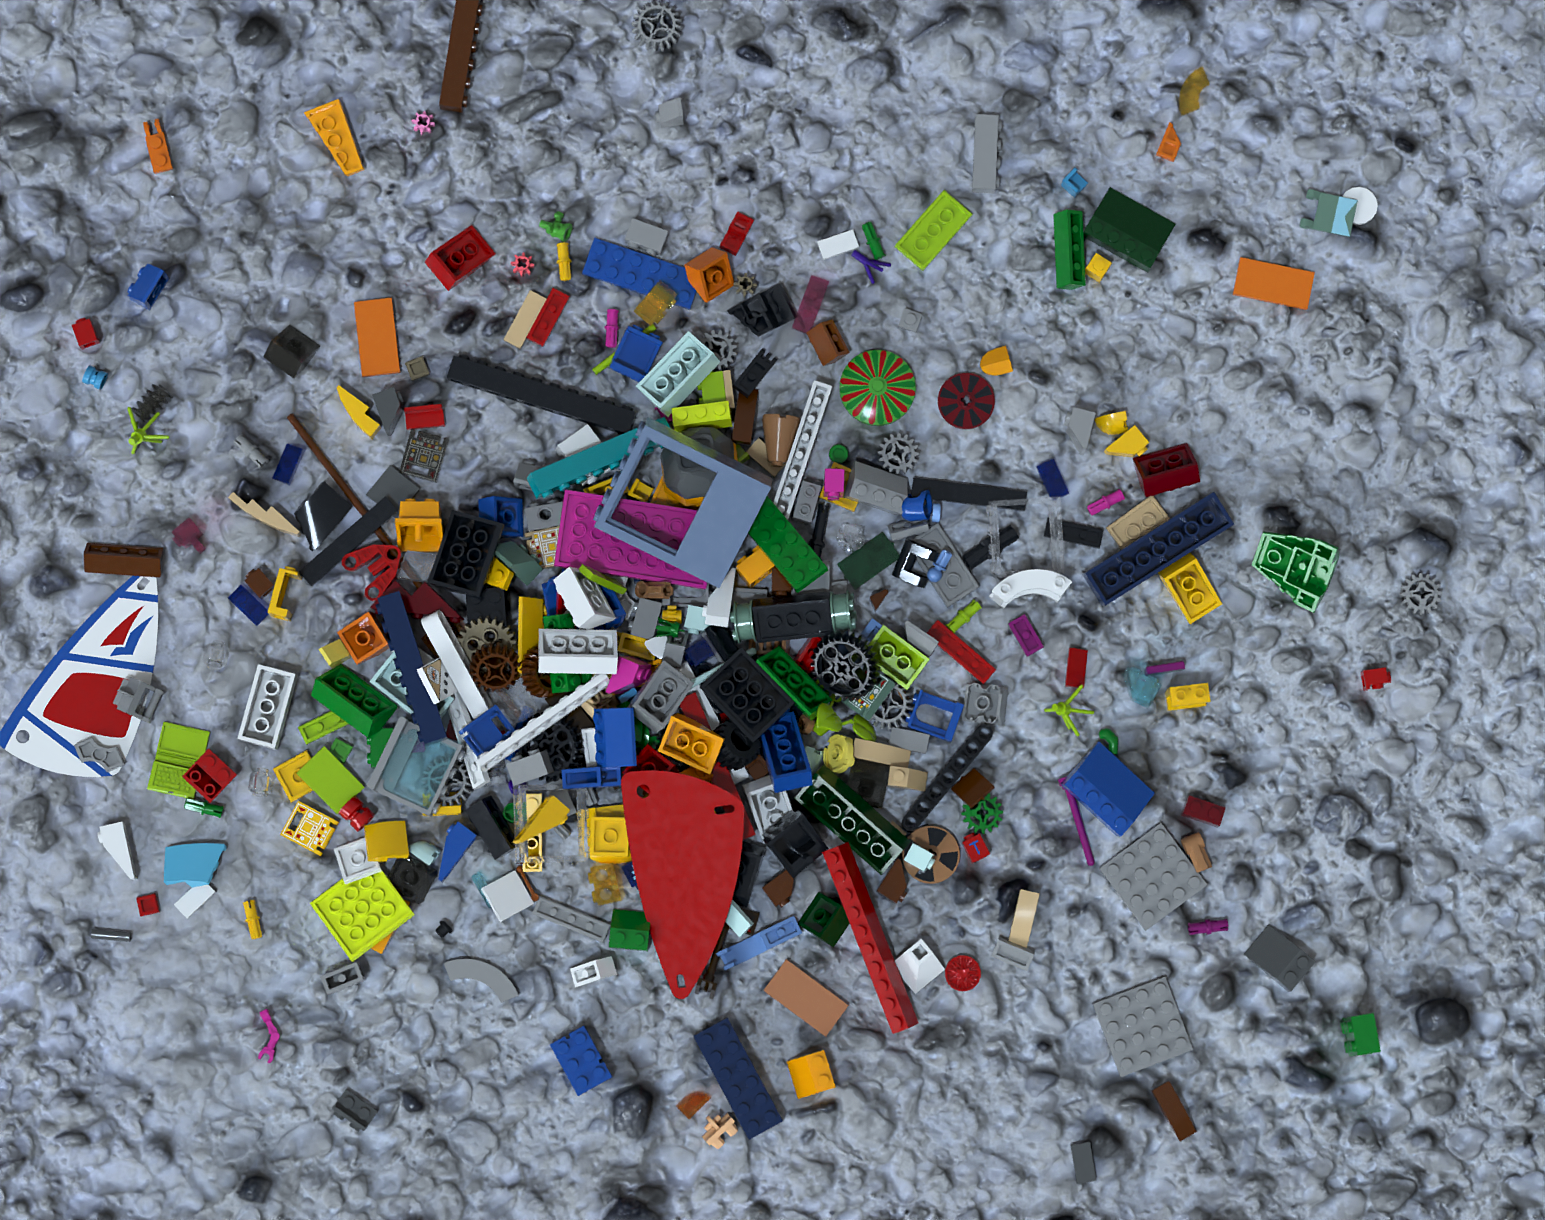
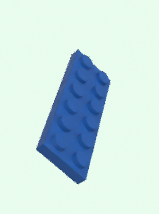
[582,238,697,310]

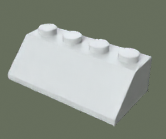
[538,629,618,674]

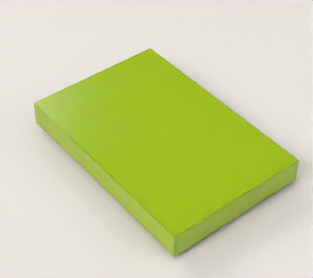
[296,746,365,814]

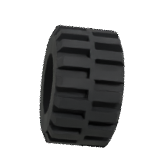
[713,719,762,771]

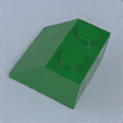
[609,909,650,952]

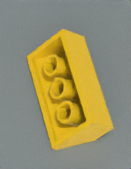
[518,597,547,677]

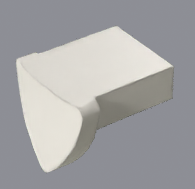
[644,636,667,659]

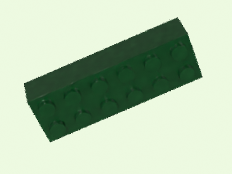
[795,765,911,875]

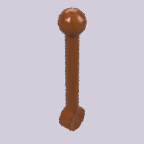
[516,866,539,902]

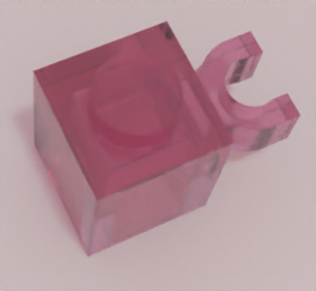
[172,518,206,554]

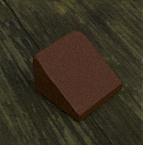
[869,589,888,612]

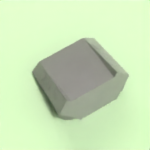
[962,683,1009,726]

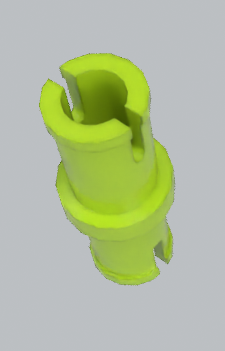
[946,599,982,633]

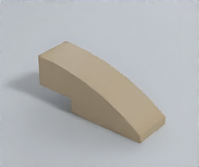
[853,738,911,768]
[1008,889,1040,948]

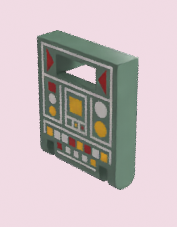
[841,666,895,720]

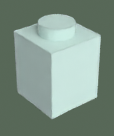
[904,843,936,871]

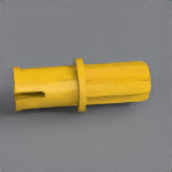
[556,242,572,281]
[243,900,262,939]

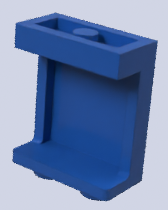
[608,324,663,382]

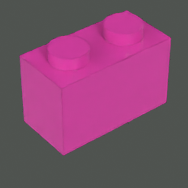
[824,468,844,501]

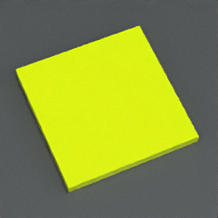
[310,871,415,962]

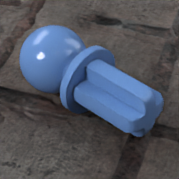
[927,549,952,582]

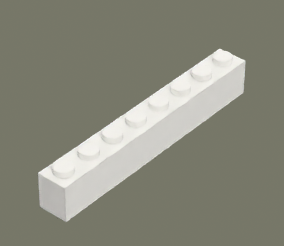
[773,380,832,521]

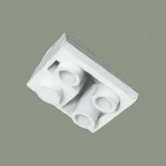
[895,939,945,994]

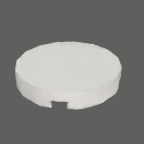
[1342,187,1378,225]

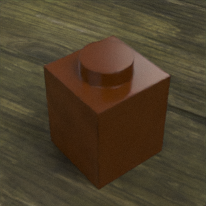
[244,568,274,600]

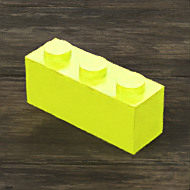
[671,401,733,432]

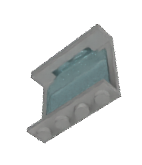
[367,716,466,817]

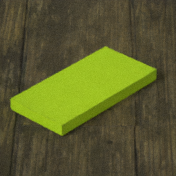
[894,190,972,271]

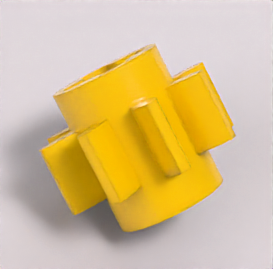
[662,605,682,624]

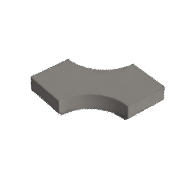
[74,737,125,772]

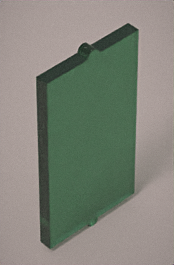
[837,532,899,590]

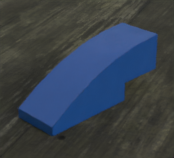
[561,767,622,789]

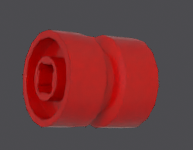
[338,795,375,832]

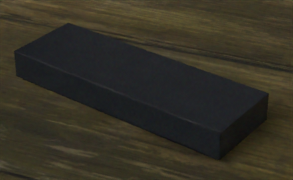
[1043,518,1104,549]

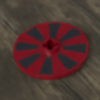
[938,373,995,430]

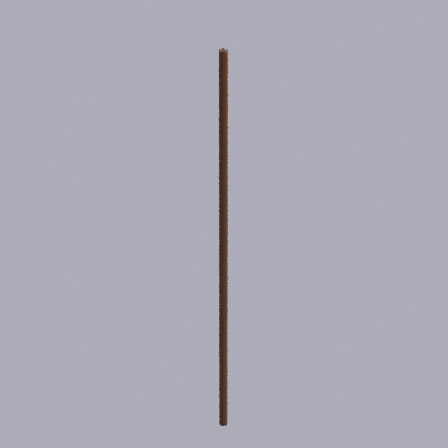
[287,413,521,719]

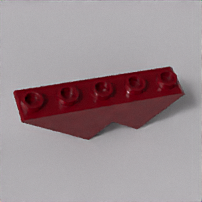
[371,581,464,623]

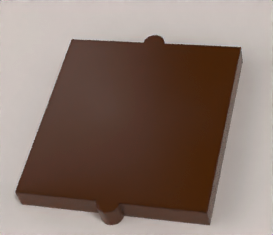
[951,768,995,808]

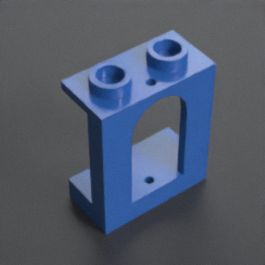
[905,689,964,743]

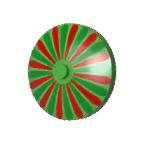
[839,350,916,426]

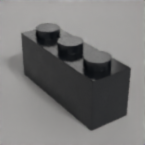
[465,796,521,860]

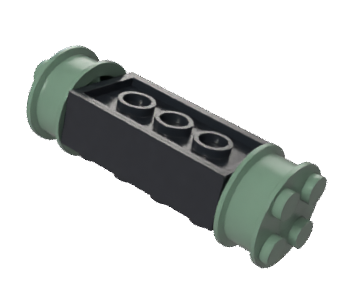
[730,590,857,643]

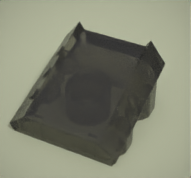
[387,855,438,904]

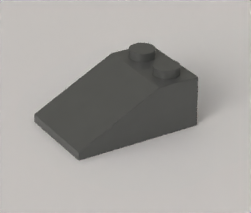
[1244,925,1316,992]

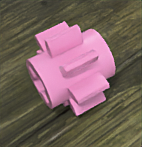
[411,111,435,136]

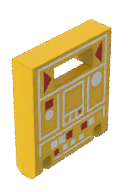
[280,801,339,856]

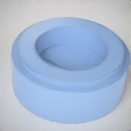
[932,503,941,523]

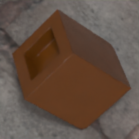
[745,754,769,780]

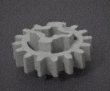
[699,330,737,371]
[877,433,919,475]
[1400,573,1442,615]

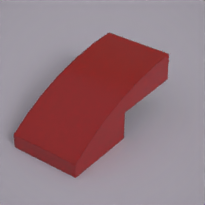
[719,211,754,256]

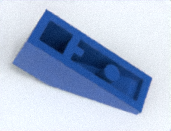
[438,822,478,883]

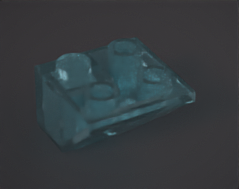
[1122,666,1162,709]

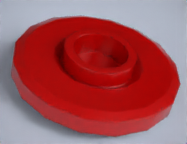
[945,955,981,991]

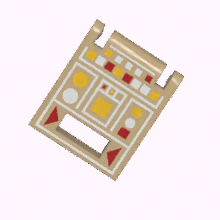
[524,526,559,569]

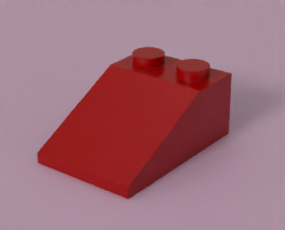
[425,225,496,291]

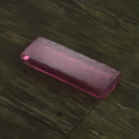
[792,275,829,334]

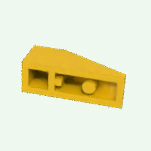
[512,795,570,844]

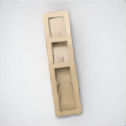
[228,492,302,537]

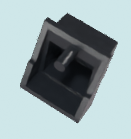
[762,810,829,878]

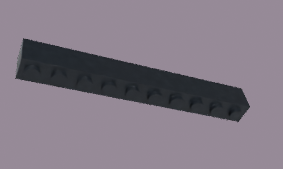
[447,354,636,434]

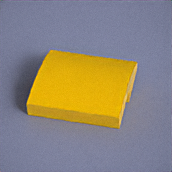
[364,821,409,862]

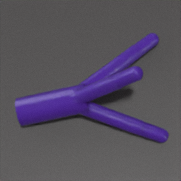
[851,250,891,284]

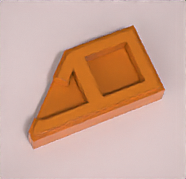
[1156,122,1181,162]

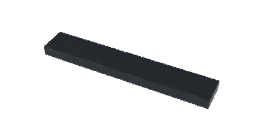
[911,477,1027,511]
[299,496,399,586]

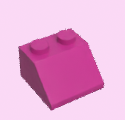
[606,656,652,694]

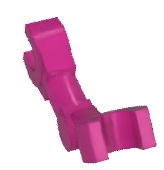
[258,1009,280,1064]

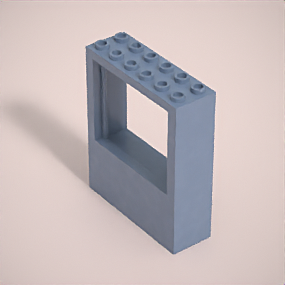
[593,417,772,588]

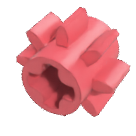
[511,252,535,277]

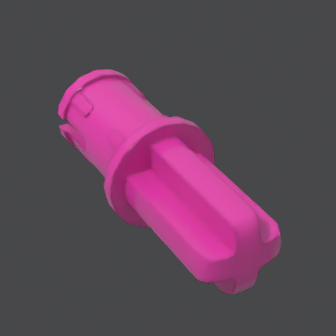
[604,309,619,348]
[1087,489,1125,516]

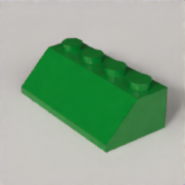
[756,646,832,721]
[311,664,397,738]

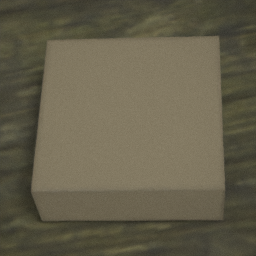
[405,356,430,381]

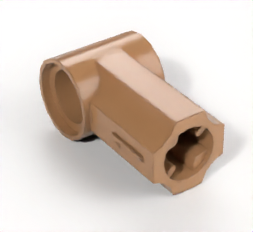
[635,581,673,600]
[1181,832,1212,873]

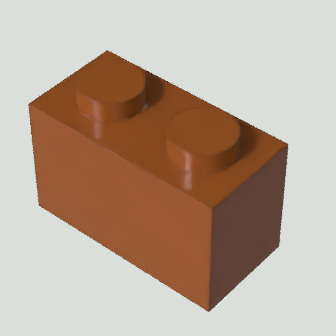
[806,319,850,366]

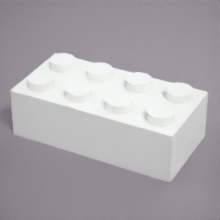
[237,664,298,750]

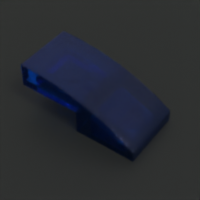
[228,585,269,626]

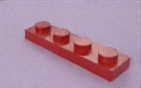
[927,620,996,685]

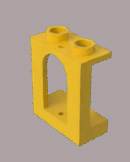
[267,566,302,622]
[1165,683,1211,711]

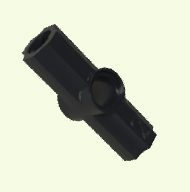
[962,525,1019,570]

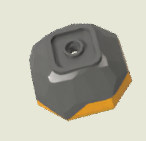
[660,427,738,506]

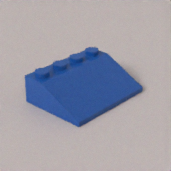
[1061,741,1155,837]

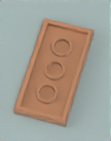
[763,959,849,1037]

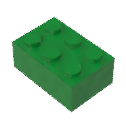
[1340,1013,1381,1057]

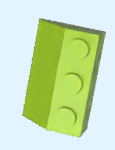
[868,625,930,690]

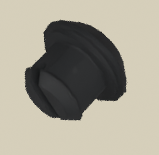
[436,921,452,937]

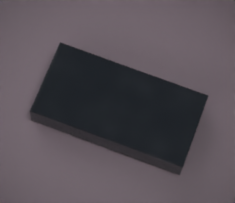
[705,625,738,662]

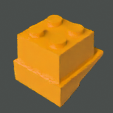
[395,499,444,552]

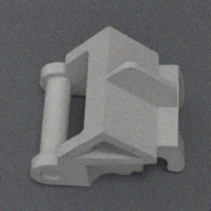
[113,677,165,724]

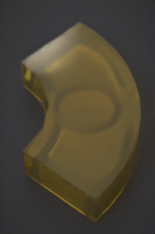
[1179,67,1209,116]

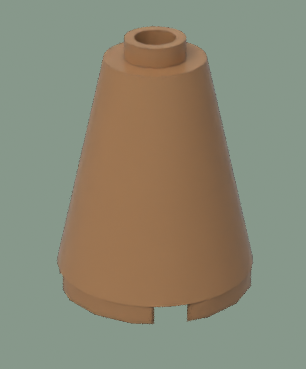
[762,414,800,467]

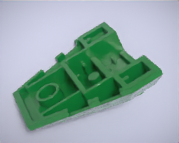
[1251,532,1339,613]

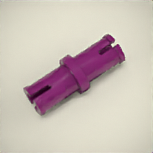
[1188,918,1228,935]

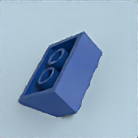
[593,707,637,767]

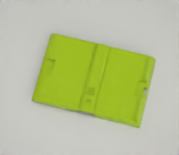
[147,722,210,799]

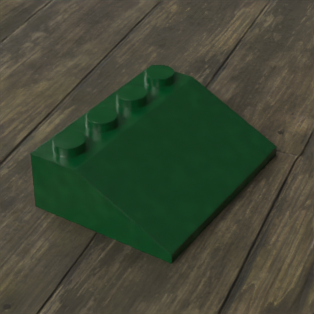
[1083,187,1176,273]

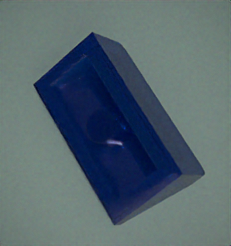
[272,444,305,486]

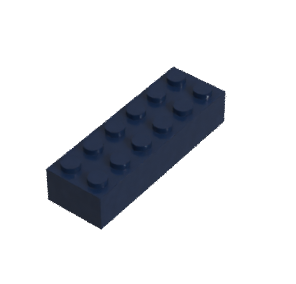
[693,1018,783,1140]

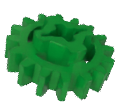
[961,793,1003,834]

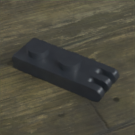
[732,348,778,398]

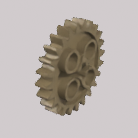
[457,616,518,673]

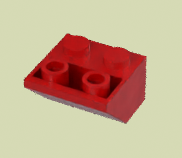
[182,748,237,803]

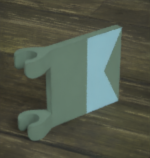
[1300,189,1358,237]

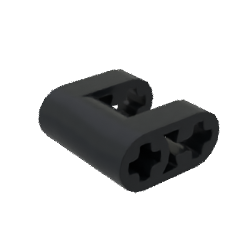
[892,539,939,588]

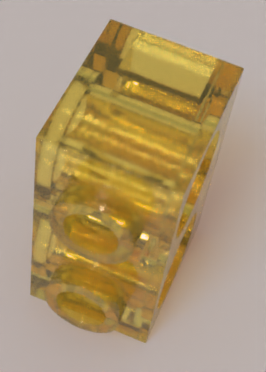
[588,863,621,906]

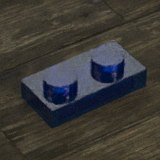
[1036,459,1069,502]

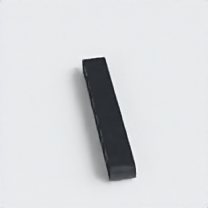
[902,725,993,832]

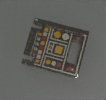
[399,429,449,483]

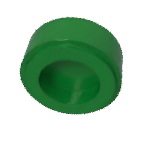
[829,444,848,464]

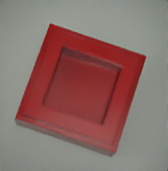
[136,893,160,917]

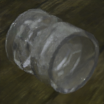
[484,759,509,787]

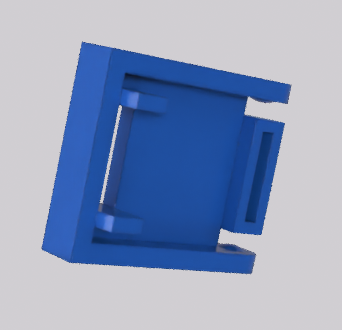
[459,704,515,757]

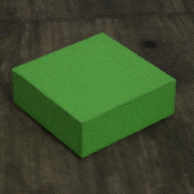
[329,738,353,764]

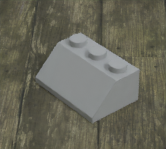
[843,461,908,515]

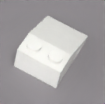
[742,775,793,844]

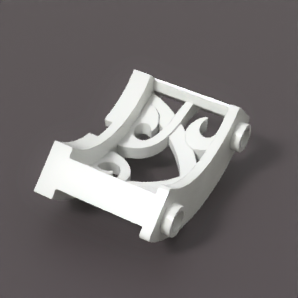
[989,569,1072,609]

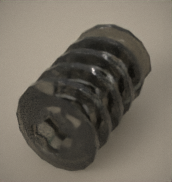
[131,384,173,424]

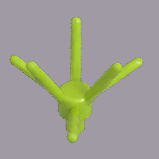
[127,407,169,454]
[1044,684,1094,736]

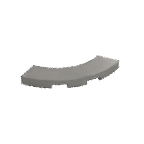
[444,959,519,1003]

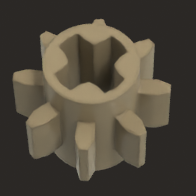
[733,273,757,298]

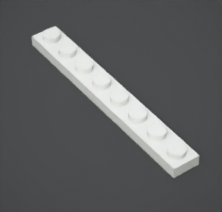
[476,674,610,773]

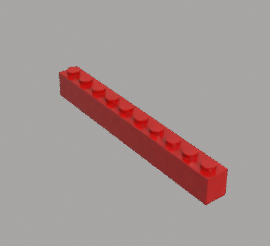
[822,842,919,1034]

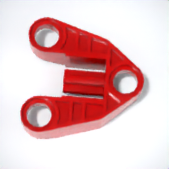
[342,544,402,602]

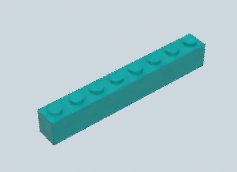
[526,416,670,499]

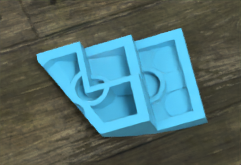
[164,843,226,888]

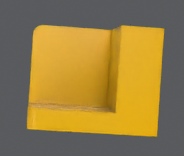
[627,478,654,502]

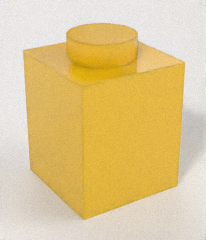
[1085,253,1112,283]

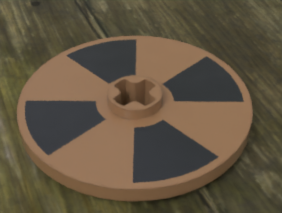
[902,826,960,884]

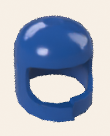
[901,490,932,521]

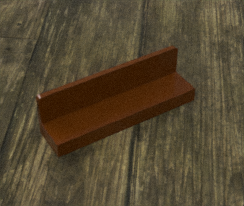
[83,543,163,578]

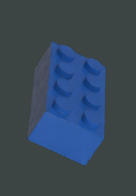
[760,711,812,793]

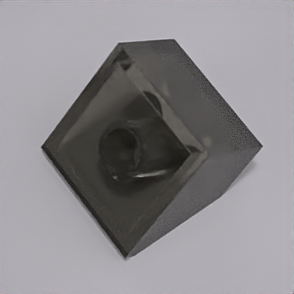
[263,324,320,378]
[847,759,890,809]

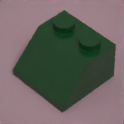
[798,892,850,948]

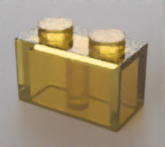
[634,280,678,326]

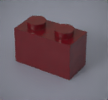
[1181,795,1226,828]

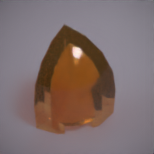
[676,1092,711,1120]

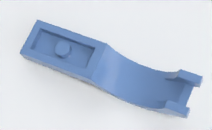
[716,916,802,971]

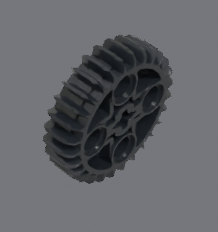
[810,631,881,701]
[515,711,585,782]

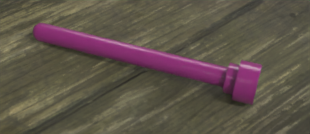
[1058,777,1095,866]

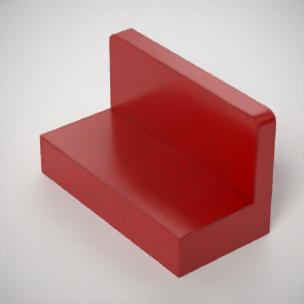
[404,404,445,430]

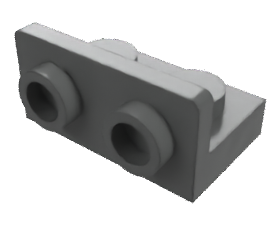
[331,1089,378,1132]

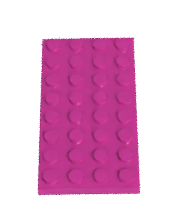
[554,490,707,590]

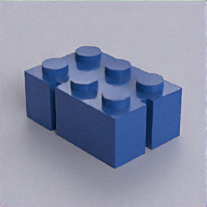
[550,1026,612,1096]

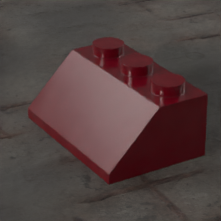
[1132,443,1200,497]

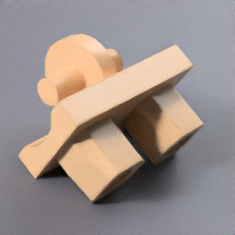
[702,1113,738,1149]

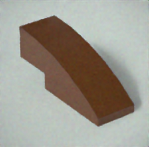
[732,389,758,445]
[1151,1081,1196,1142]

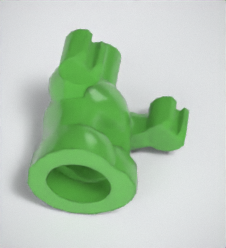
[539,211,572,242]

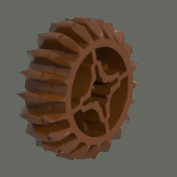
[469,642,521,693]
[519,646,555,698]

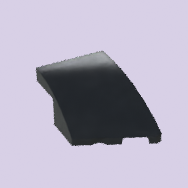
[727,283,797,337]
[294,481,352,551]

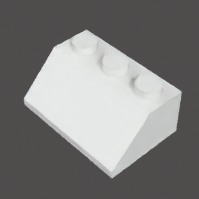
[553,567,616,629]

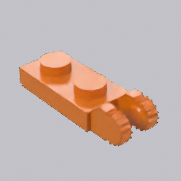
[143,118,173,174]

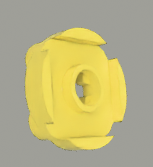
[823,734,855,774]

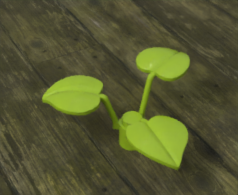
[813,679,877,742]

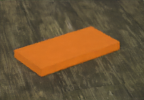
[1232,257,1315,310]
[354,298,400,378]

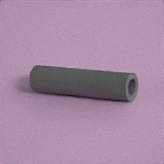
[91,929,131,942]

